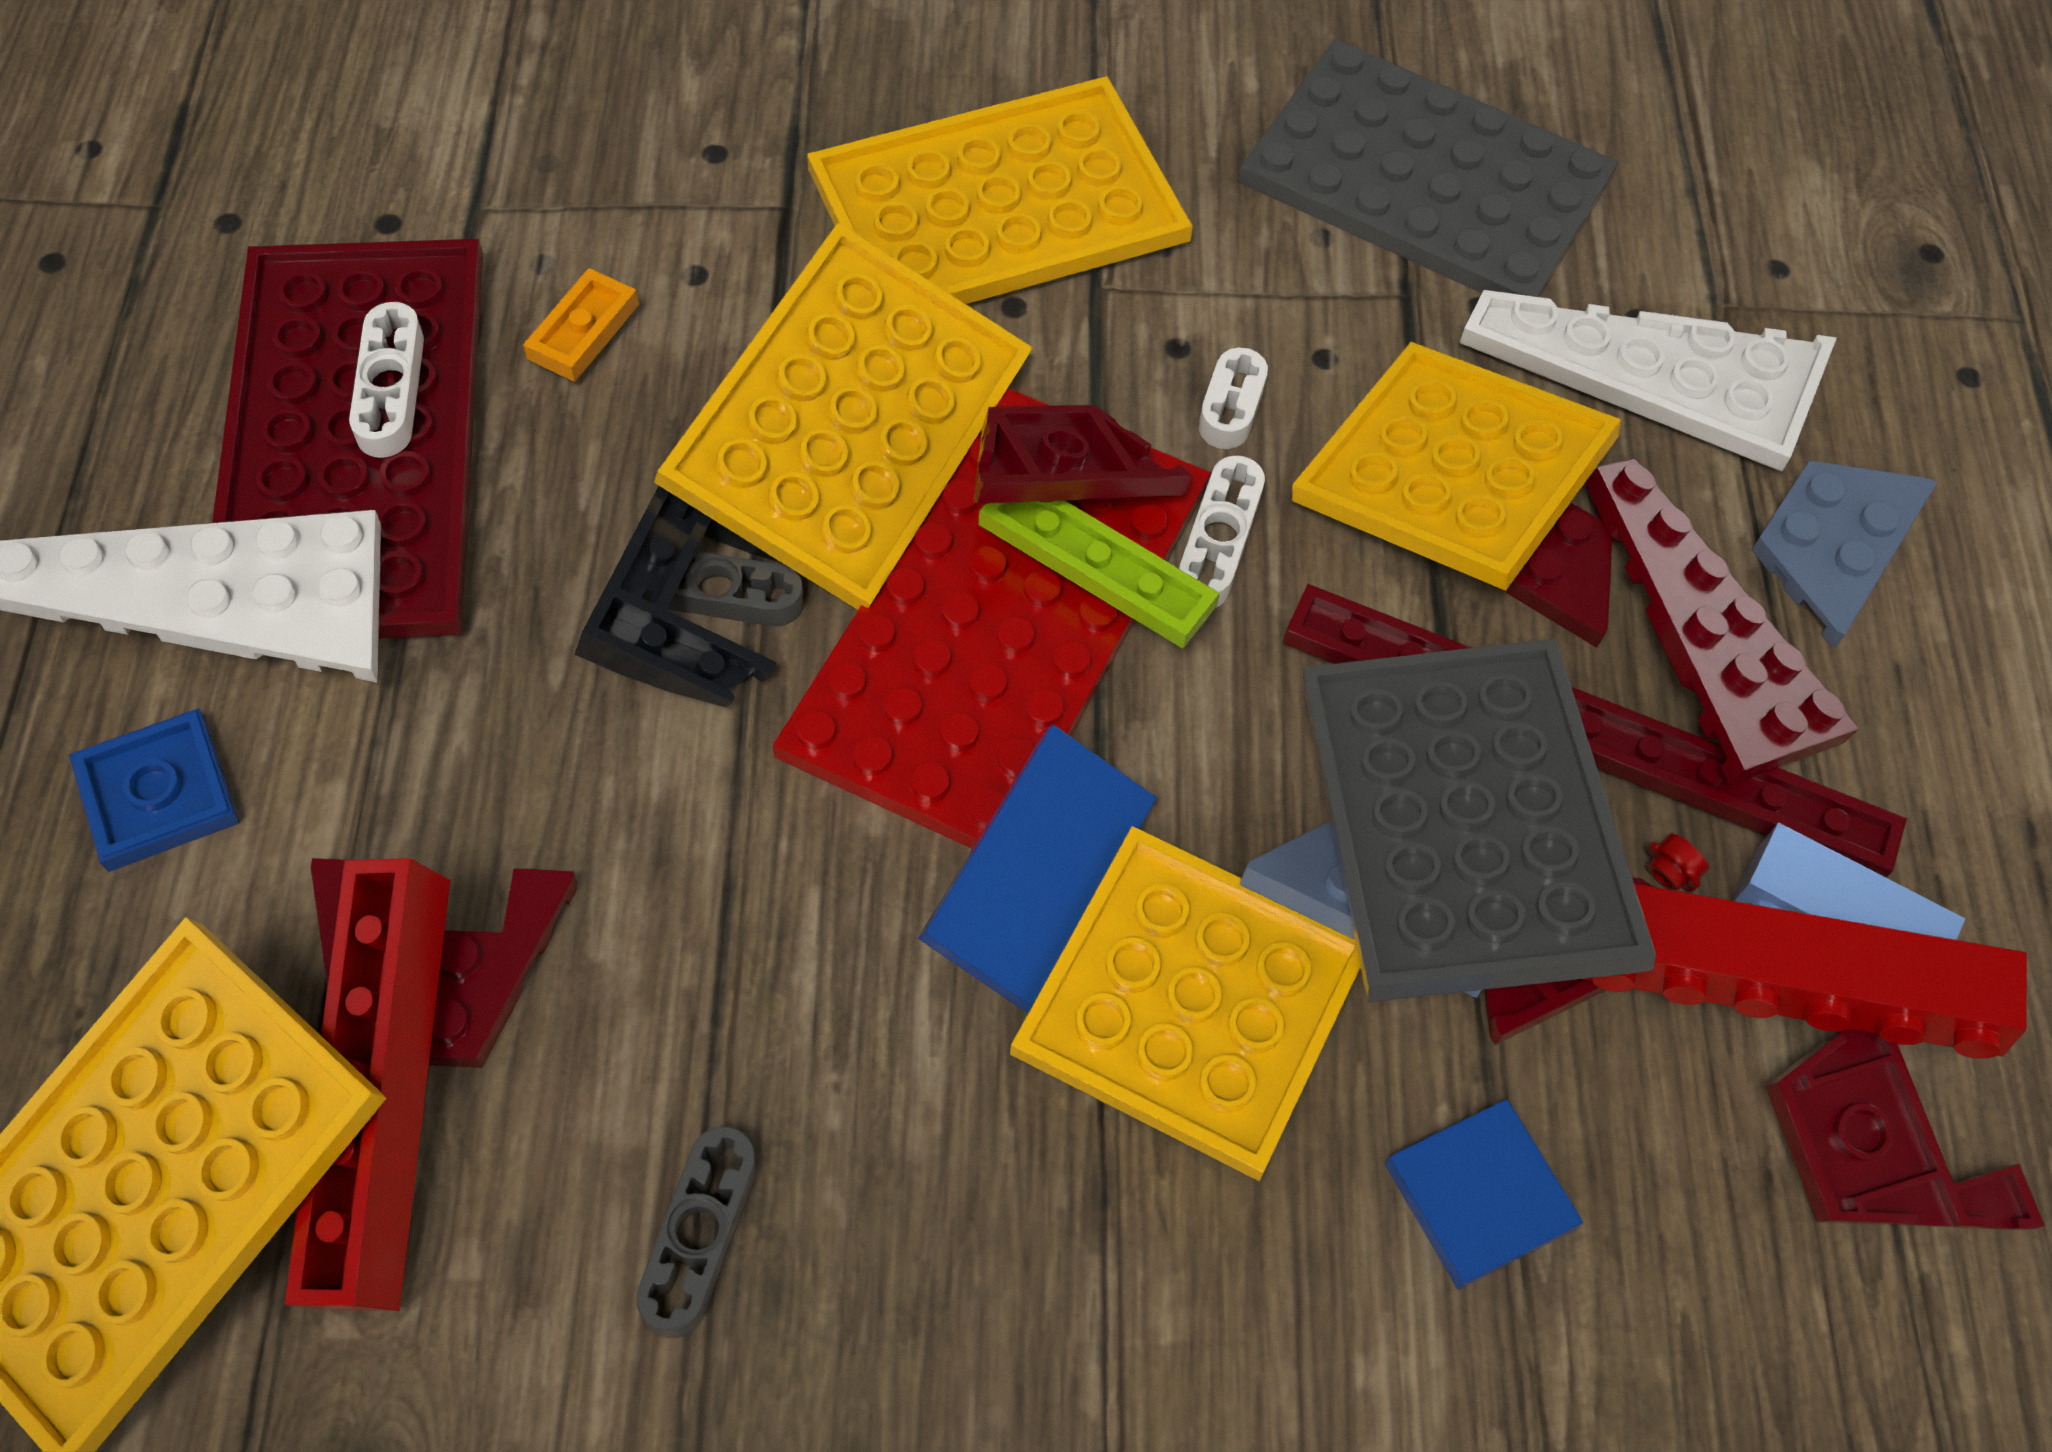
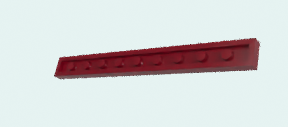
[1282,583,1907,878]

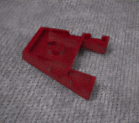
[310,858,578,1068]
[1765,1028,2045,1230]

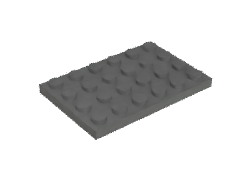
[1238,38,1619,297]
[1303,638,1656,1002]

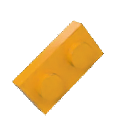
[523,268,639,382]

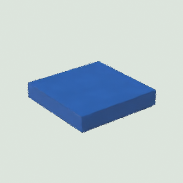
[69,708,240,872]
[1385,1099,1584,1290]

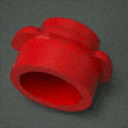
[1647,833,1709,892]

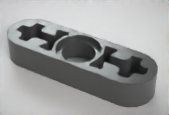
[668,551,804,627]
[636,1127,757,1338]

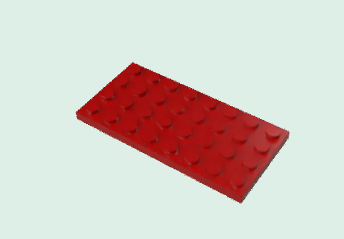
[772,388,1211,849]

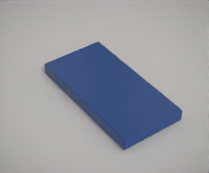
[917,724,1157,1014]

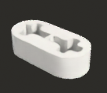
[1199,347,1268,449]

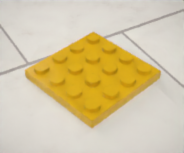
[1292,342,1621,591]
[1010,826,1361,1181]

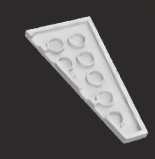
[1459,290,1837,471]
[0,510,381,682]

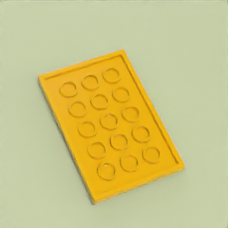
[807,76,1193,304]
[654,222,1033,610]
[0,917,387,1452]

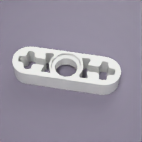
[349,302,424,458]
[1179,456,1265,608]

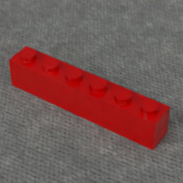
[284,858,451,1311]
[1583,884,2027,1059]

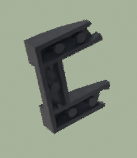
[574,486,782,707]

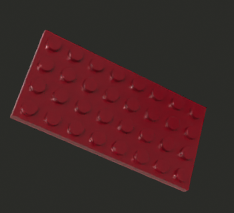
[212,239,483,639]

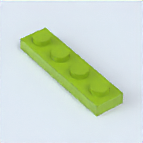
[979,500,1220,649]

